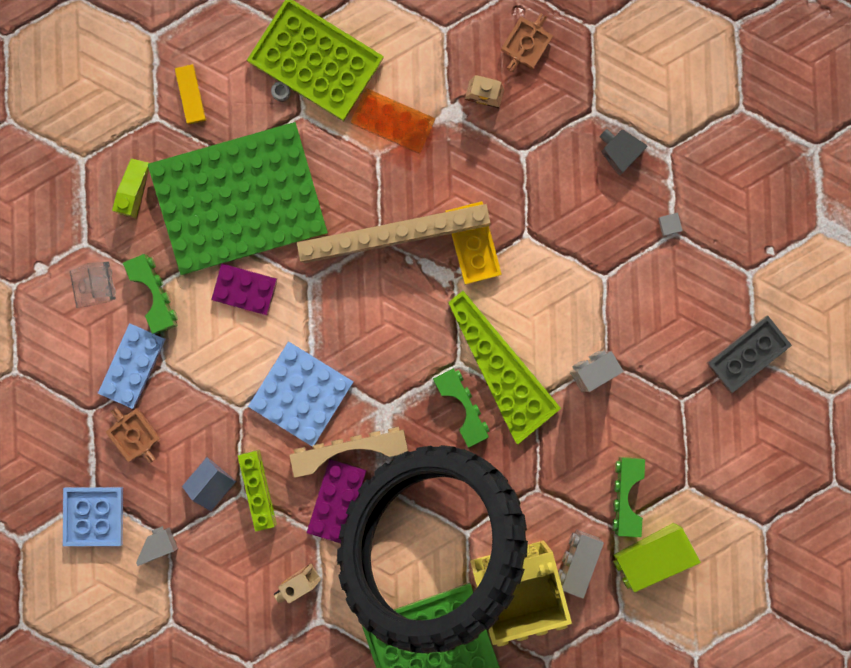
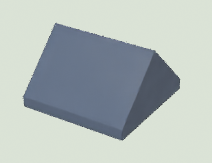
[182,457,236,511]

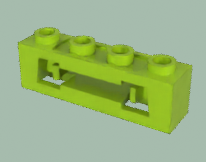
[238,450,277,532]

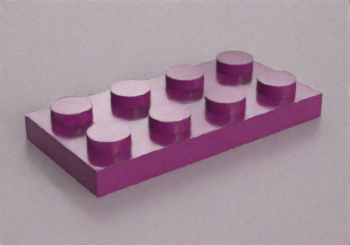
[306,459,366,544]

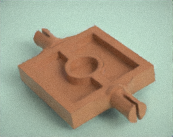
[501,13,553,72]
[106,407,161,464]

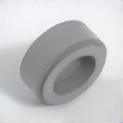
[271,81,291,102]

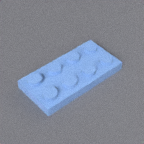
[98,323,166,409]

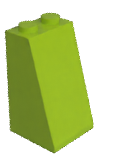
[613,523,701,592]

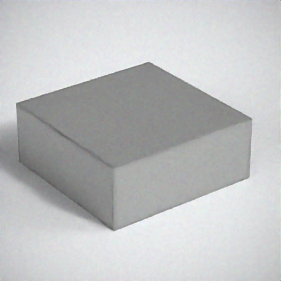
[658,213,683,236]

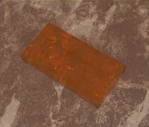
[351,88,436,154]

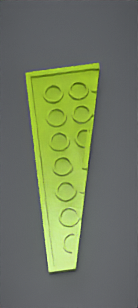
[448,291,561,445]

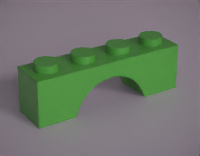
[123,254,178,334]
[433,368,490,448]
[612,457,645,537]

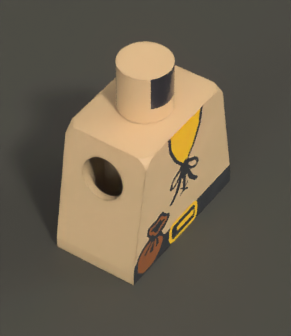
[465,75,504,108]
[274,564,321,603]

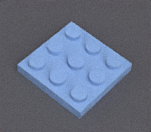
[63,487,123,546]

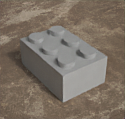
[570,350,624,392]
[558,529,604,599]

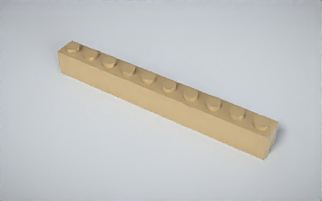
[297,204,491,263]

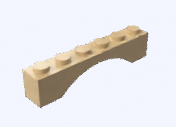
[290,427,408,478]

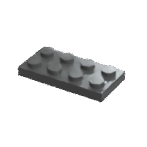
[707,316,792,393]

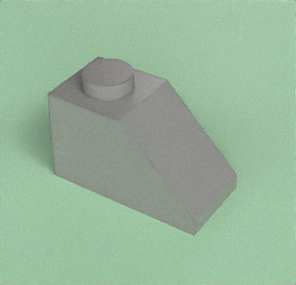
[136,526,178,566]

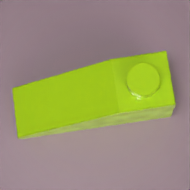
[112,159,149,218]

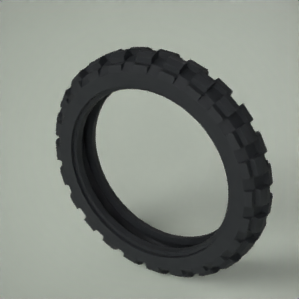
[337,445,528,654]

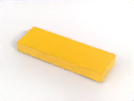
[175,64,207,125]

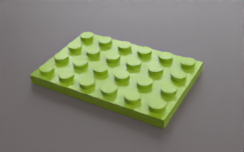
[247,0,384,122]

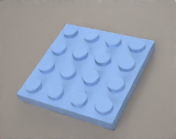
[248,341,354,447]

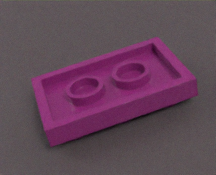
[211,263,277,315]

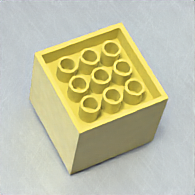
[470,540,572,646]

